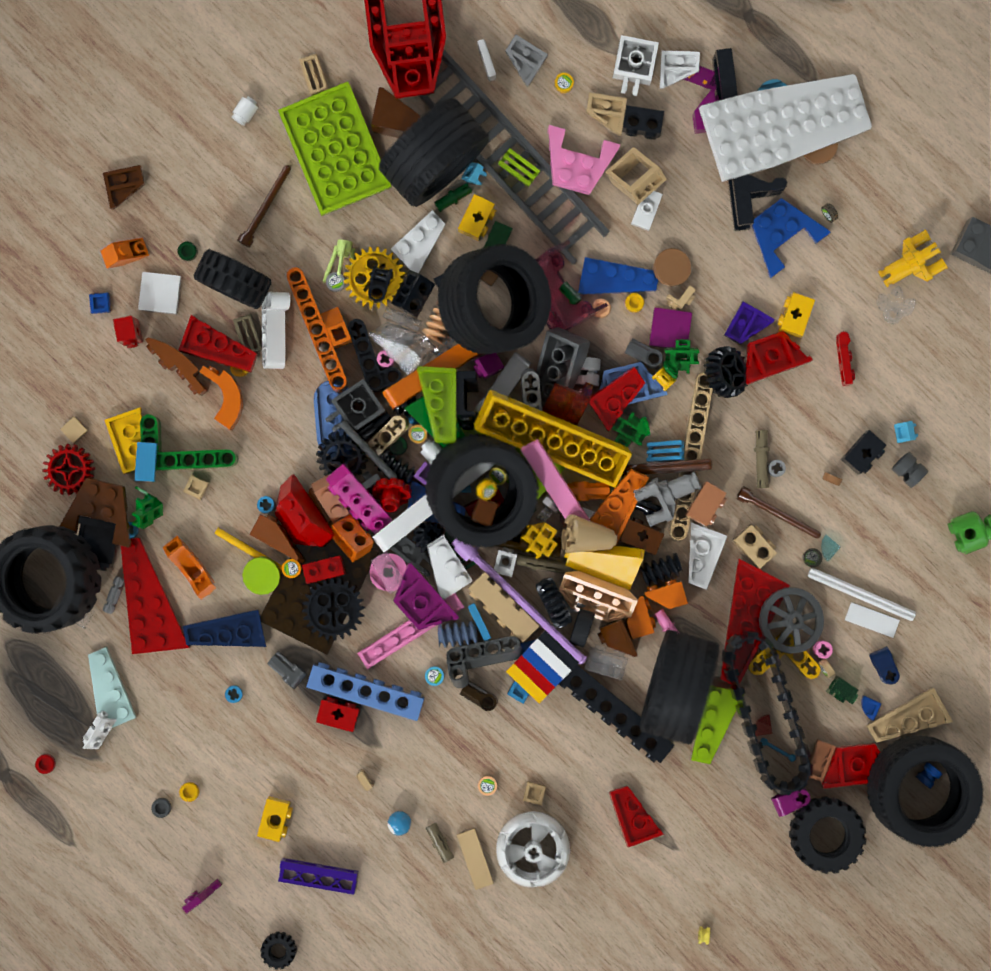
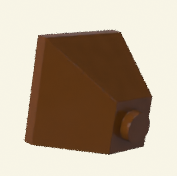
[597,619,638,657]

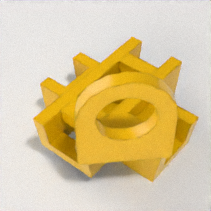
[521,522,557,559]

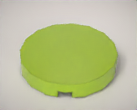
[242,556,281,595]

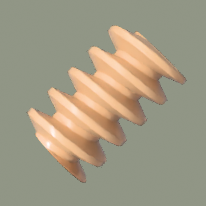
[422,301,447,344]

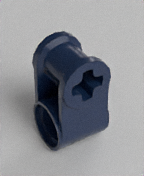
[869,646,900,685]

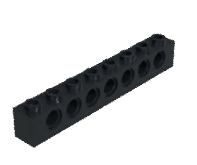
[559,665,675,763]

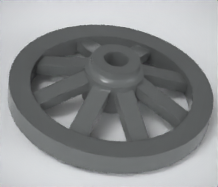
[759,588,824,653]

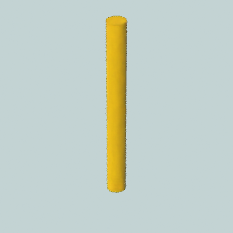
[214,527,282,572]

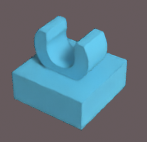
[461,162,487,185]
[894,421,918,443]

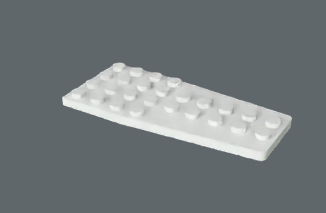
[699,74,872,182]

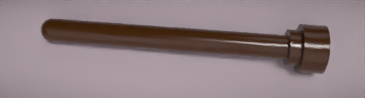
[237,165,291,248]
[736,486,821,539]

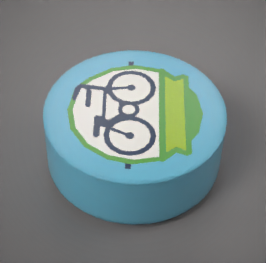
[425,666,444,686]

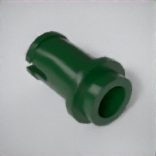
[558,281,582,306]

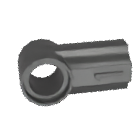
[625,338,663,369]
[267,651,307,689]

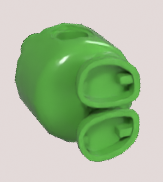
[947,511,991,555]

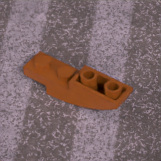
[145,337,208,396]

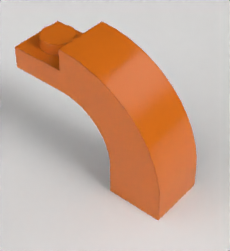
[199,366,243,430]
[162,535,216,600]

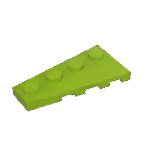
[417,366,456,443]
[691,686,744,764]

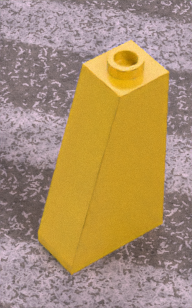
[564,546,645,590]

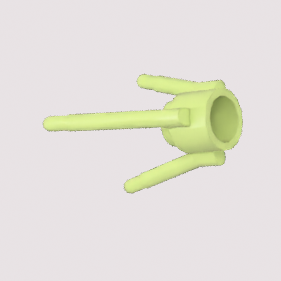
[322,240,355,283]

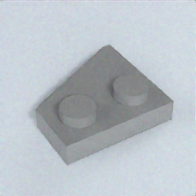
[506,35,548,87]

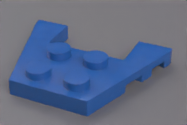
[751,198,831,278]

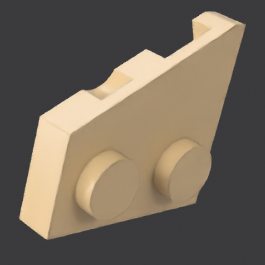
[586,93,627,136]

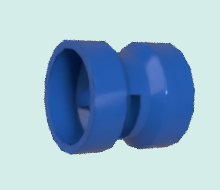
[915,762,943,789]

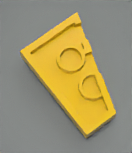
[104,407,142,474]

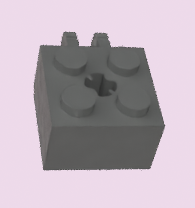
[325,379,385,432]

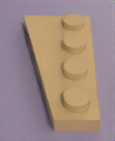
[866,688,953,743]

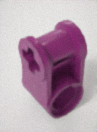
[771,788,810,817]

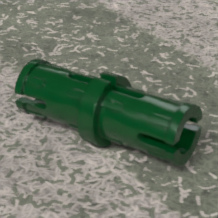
[434,182,473,212]

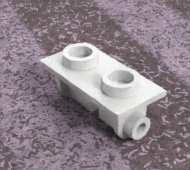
[83,711,116,749]

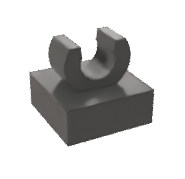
[362,471,381,495]

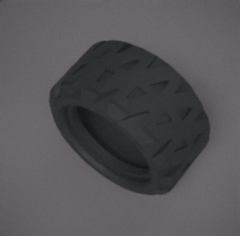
[0,525,102,634]

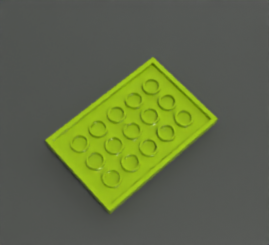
[278,82,392,216]

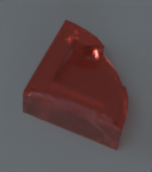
[755,714,772,736]

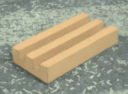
[299,54,329,96]

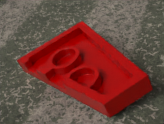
[586,367,645,432]
[609,785,664,848]

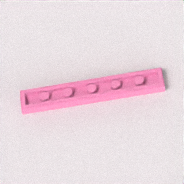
[521,439,590,521]
[357,593,464,669]

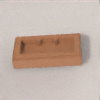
[809,739,836,783]

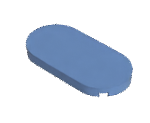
[314,380,353,456]

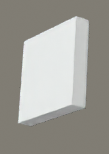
[138,272,181,314]

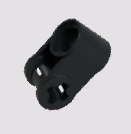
[368,265,393,303]

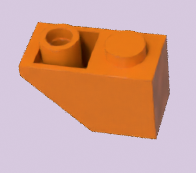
[101,238,149,269]
[321,307,352,349]
[643,579,688,609]
[625,595,656,639]

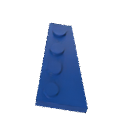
[578,257,658,295]

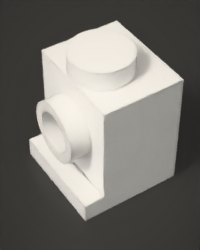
[494,547,517,577]

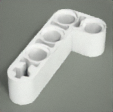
[262,292,290,369]

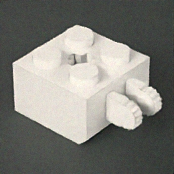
[613,35,659,96]

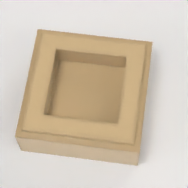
[60,416,88,444]
[183,474,209,500]
[356,770,374,791]
[523,781,546,806]

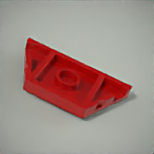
[746,331,813,385]
[822,743,880,789]

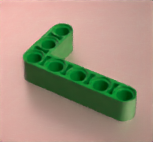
[140,414,238,471]

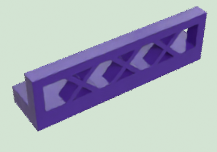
[278,858,358,895]

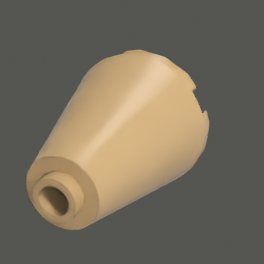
[561,514,617,553]

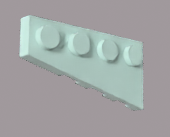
[88,647,137,728]

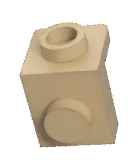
[666,286,696,310]

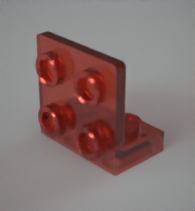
[542,382,593,426]

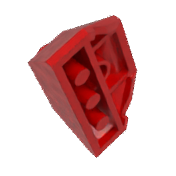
[274,474,335,547]

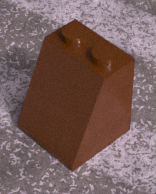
[371,87,421,138]

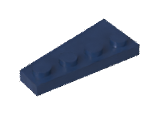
[182,609,267,647]

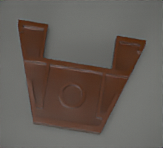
[59,478,132,547]

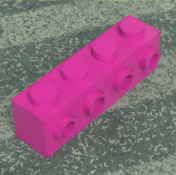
[326,464,393,535]

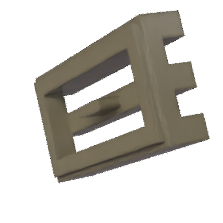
[233,314,262,353]

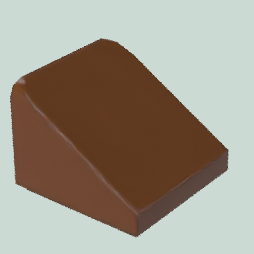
[472,497,498,526]

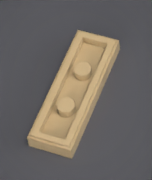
[457,828,494,890]

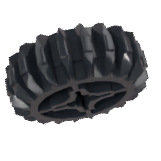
[703,346,748,398]
[316,431,368,477]
[536,577,572,629]

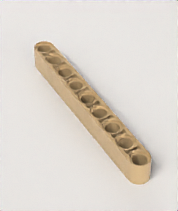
[669,372,713,540]

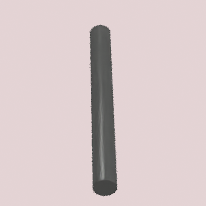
[339,420,397,479]

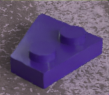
[724,302,775,344]

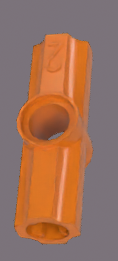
[552,482,610,501]

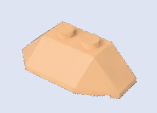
[559,571,638,622]

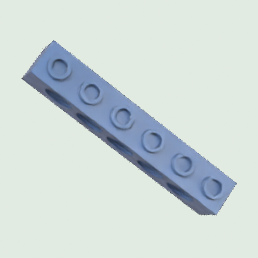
[306,662,424,721]

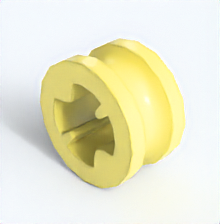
[698,926,710,945]

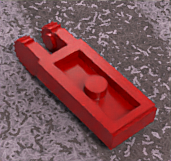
[836,331,855,387]

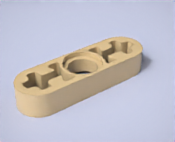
[366,415,409,458]

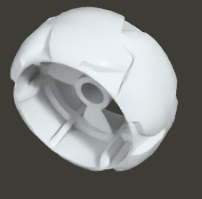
[496,811,570,887]

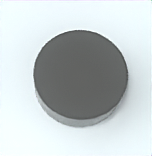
[151,798,172,818]

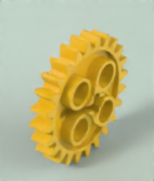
[343,247,405,309]

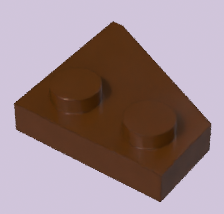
[103,165,145,210]

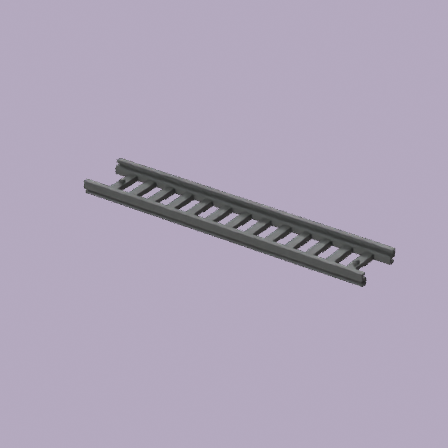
[419,50,610,265]

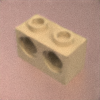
[732,525,777,569]

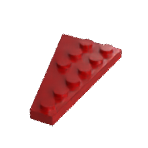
[121,538,190,654]

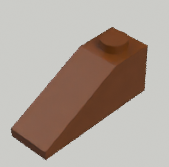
[249,514,305,563]

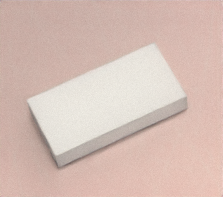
[477,39,496,82]

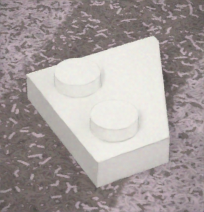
[660,51,700,89]

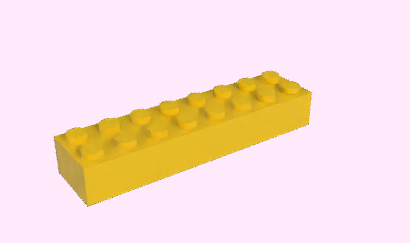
[474,389,632,488]

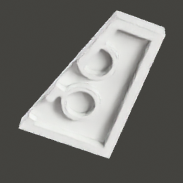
[391,210,446,273]

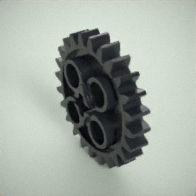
[302,578,365,641]

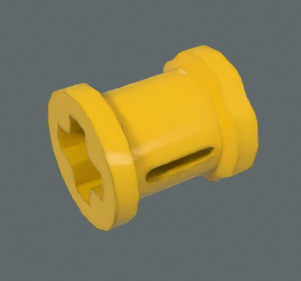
[652,367,677,392]

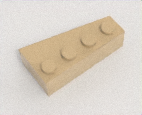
[468,572,539,642]

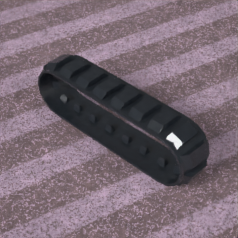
[721,631,813,795]

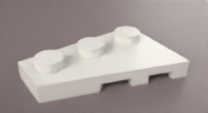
[688,522,727,590]
[427,535,473,599]

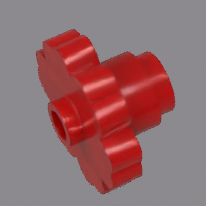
[372,478,412,512]

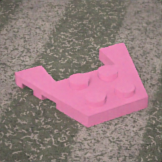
[547,125,621,195]

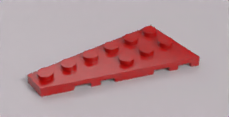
[720,559,790,685]

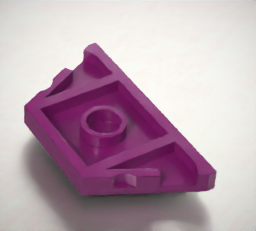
[393,562,459,630]

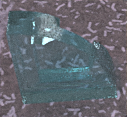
[821,535,841,562]

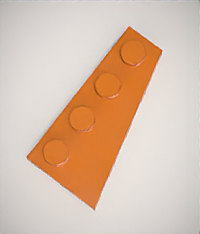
[590,469,649,546]

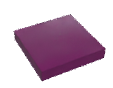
[649,307,692,348]

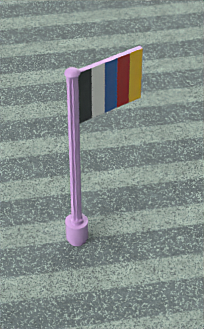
[451,539,587,704]

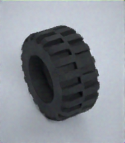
[194,249,272,309]
[789,796,867,874]

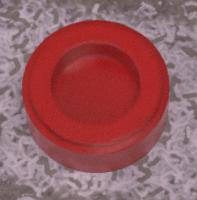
[35,754,56,774]

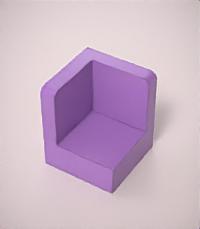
[414,461,430,485]

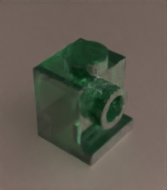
[826,676,859,704]

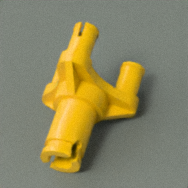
[878,229,948,288]

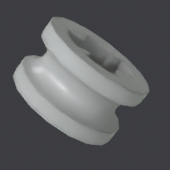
[768,460,786,477]

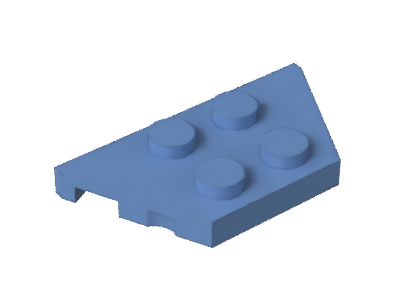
[600,362,668,405]

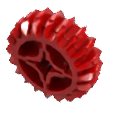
[42,444,95,496]

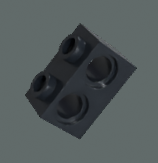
[622,105,664,139]
[391,270,435,317]

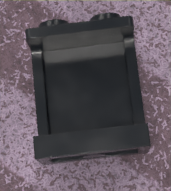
[456,371,479,430]
[78,516,117,571]

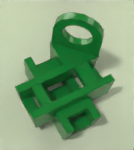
[663,339,699,379]
[612,412,650,447]
[132,486,163,529]

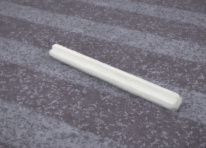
[808,568,916,621]

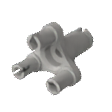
[633,471,702,527]

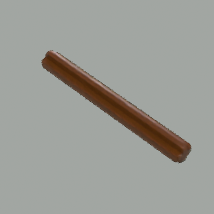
[622,458,712,476]

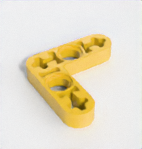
[748,633,820,679]

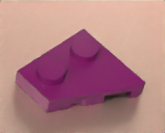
[182,879,222,914]

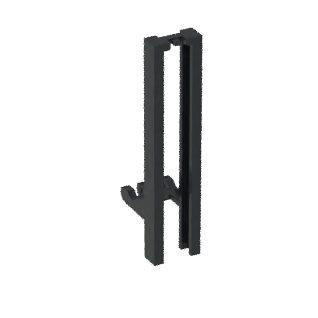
[712,48,788,231]

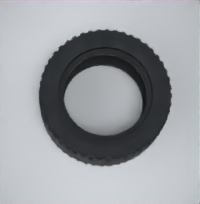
[379,98,489,207]
[438,244,551,354]
[425,434,538,548]
[640,630,719,745]
[867,735,984,848]

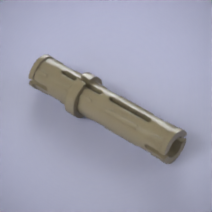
[754,430,770,488]
[515,553,573,574]

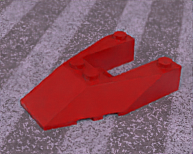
[364,0,446,99]

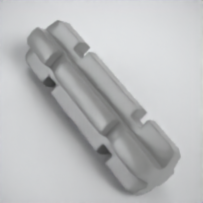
[103,577,124,614]

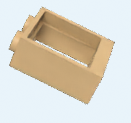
[605,147,667,205]

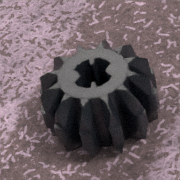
[412,521,446,555]

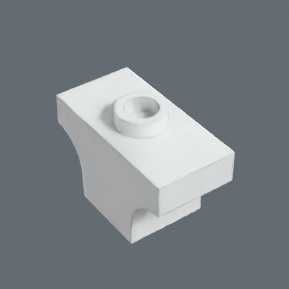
[631,191,663,231]

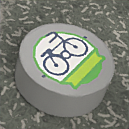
[326,272,345,292]

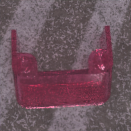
[536,240,608,331]

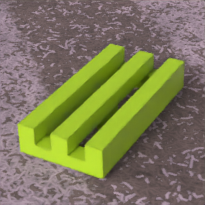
[498,148,540,187]

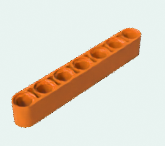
[287,267,348,393]
[382,344,480,409]

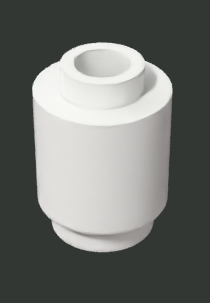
[231,96,258,126]
[421,440,442,464]

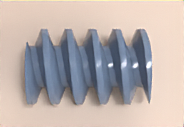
[438,621,478,648]

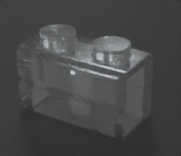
[584,644,628,681]

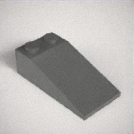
[951,217,991,274]
[529,327,591,415]

